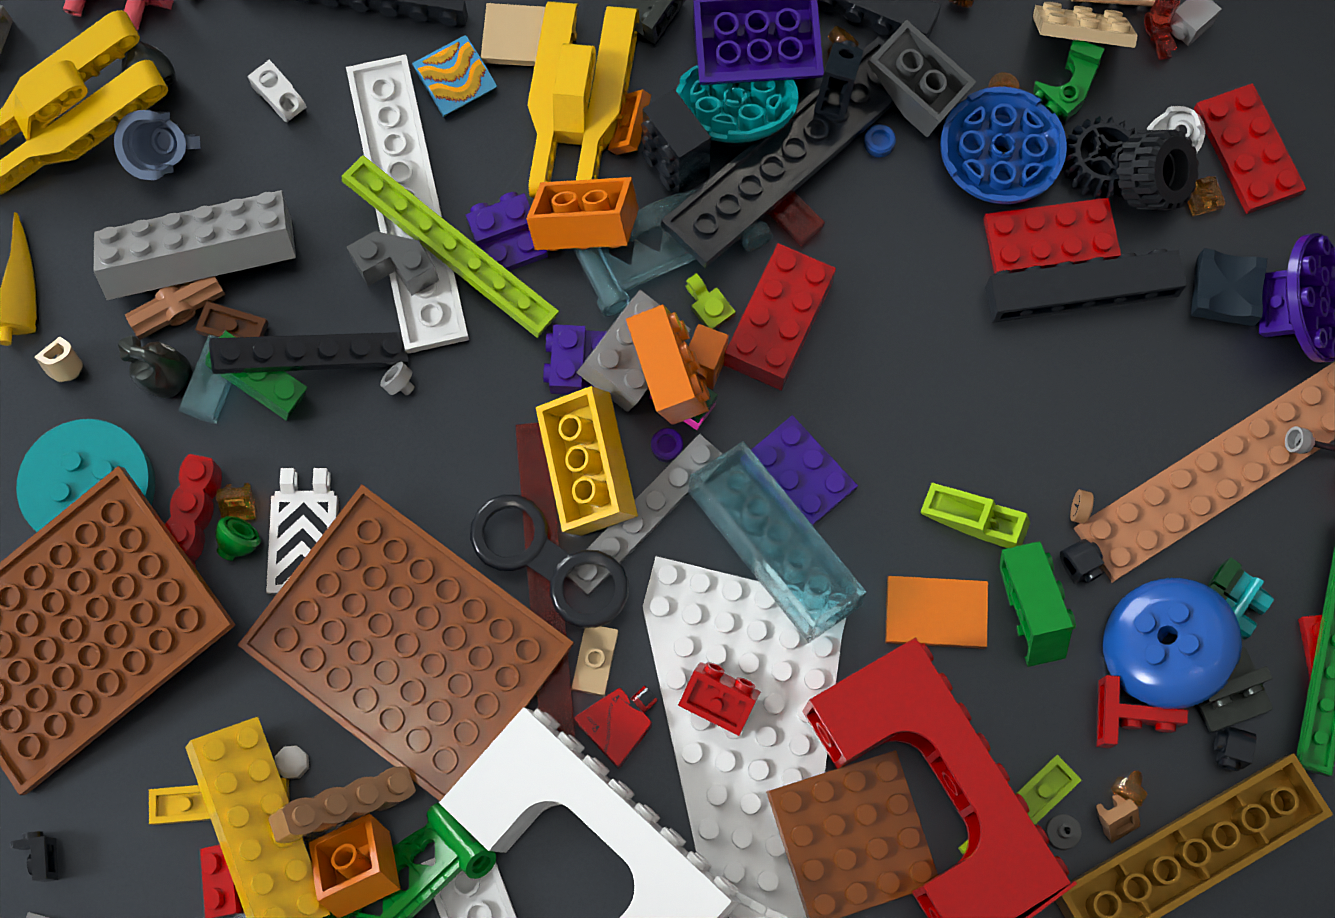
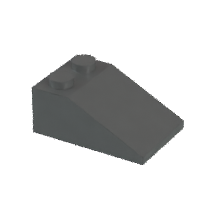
[867,20,976,137]

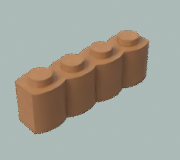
[268,766,416,843]

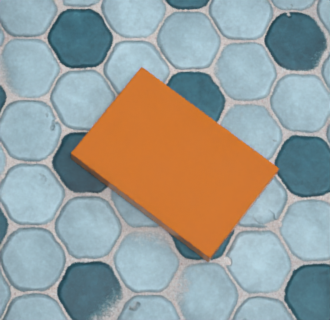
[885,576,988,649]

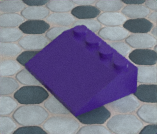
[693,0,824,85]

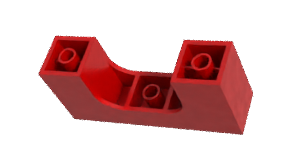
[802,637,1071,918]

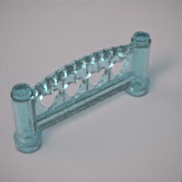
[574,189,773,316]

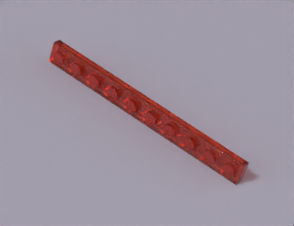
[516,422,576,739]

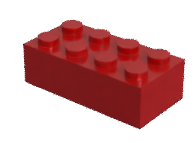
[724,243,836,391]

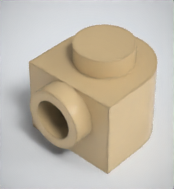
[35,337,83,382]

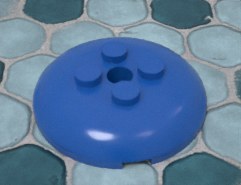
[940,87,1067,204]
[1103,578,1242,709]

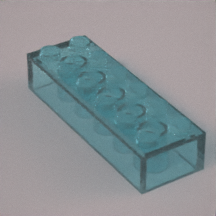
[688,441,867,643]

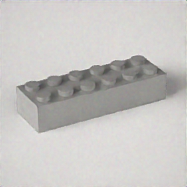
[94,190,296,300]

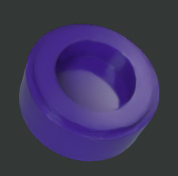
[651,428,683,462]

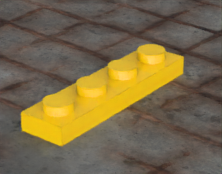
[149,778,290,825]

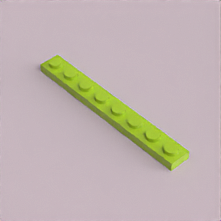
[342,155,559,338]

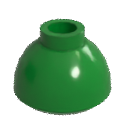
[215,516,261,561]

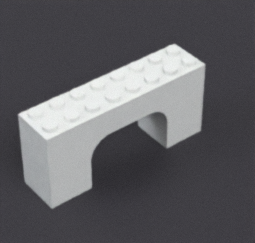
[439,707,740,918]

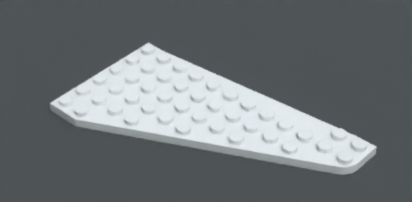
[643,556,849,918]

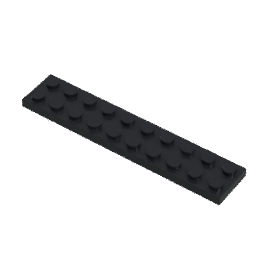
[661,36,895,268]

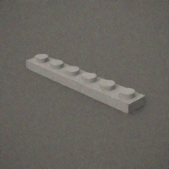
[567,434,723,597]

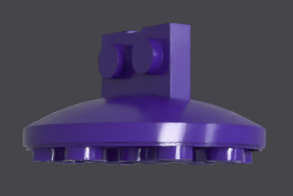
[1259,233,1335,363]

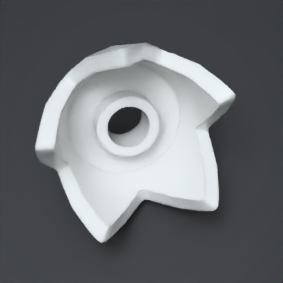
[1147,106,1205,153]

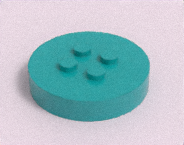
[16,419,155,532]

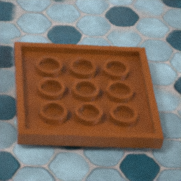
[766,750,938,918]

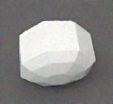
[275,746,309,779]

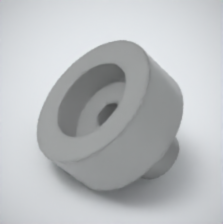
[380,362,415,395]

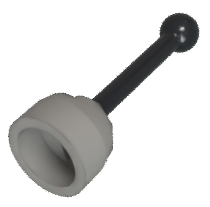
[1285,426,1335,454]

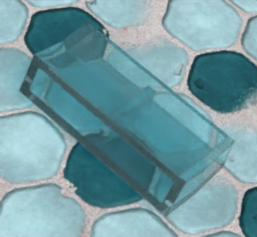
[178,334,232,424]

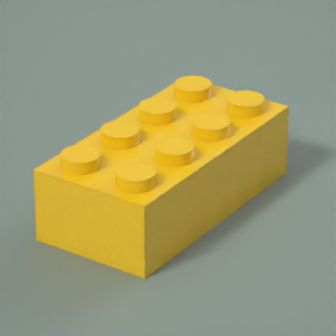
[536,386,638,536]

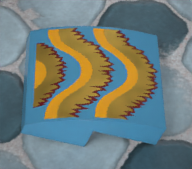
[412,35,497,117]

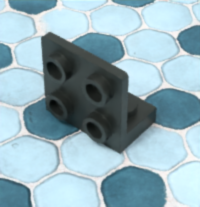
[605,0,686,44]

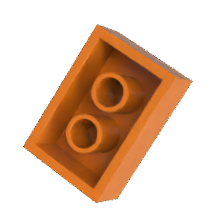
[526,177,639,251]
[626,304,710,425]

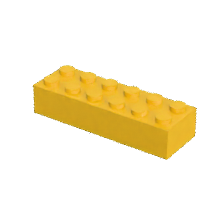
[185,717,330,918]

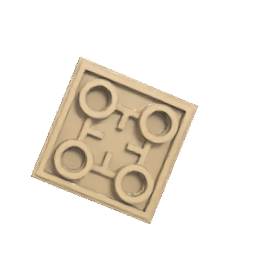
[481,3,545,66]

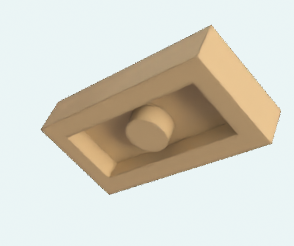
[571,626,618,697]

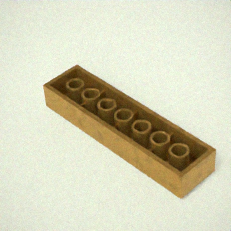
[1055,753,1333,918]

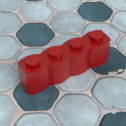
[165,454,222,568]

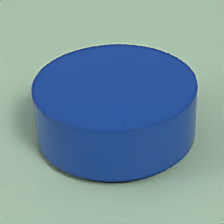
[864,124,896,157]

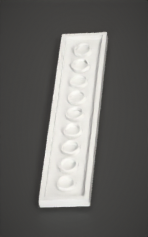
[346,54,469,354]

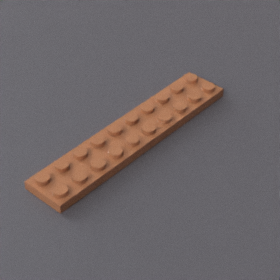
[1074,362,1335,583]

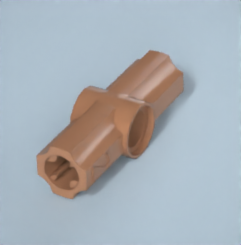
[125,276,225,340]

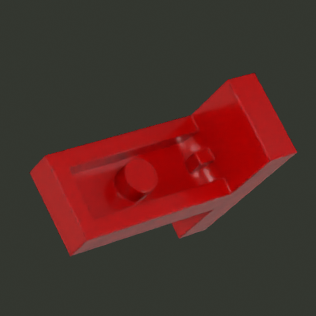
[1097,675,1188,748]

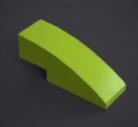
[921,483,1030,548]

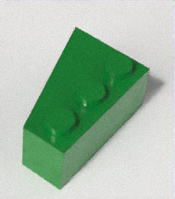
[999,541,1076,667]

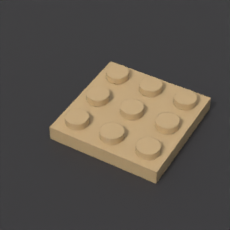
[1033,2,1138,48]

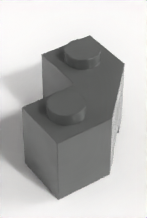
[347,231,439,296]

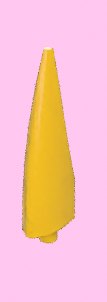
[0,212,37,346]

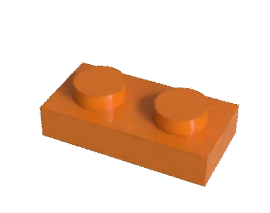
[608,89,651,155]

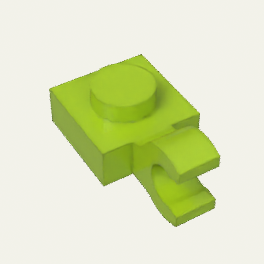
[685,273,736,330]

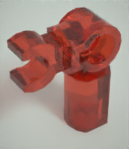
[1144,0,1181,60]

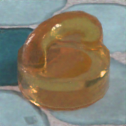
[1111,770,1148,807]

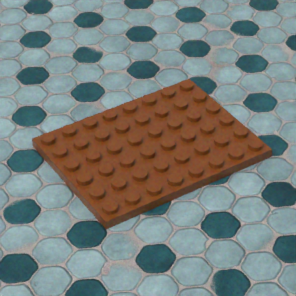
[0,466,235,795]
[238,485,575,801]

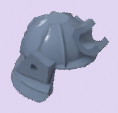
[114,110,201,180]

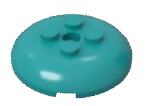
[676,65,798,143]

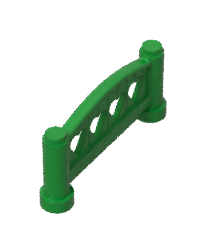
[325,803,496,918]

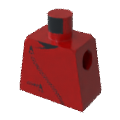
[574,686,658,770]

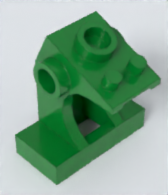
[1033,40,1104,122]

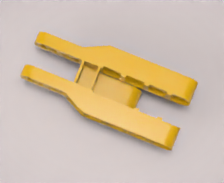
[527,1,639,198]
[0,10,168,195]

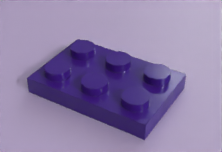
[743,415,858,530]

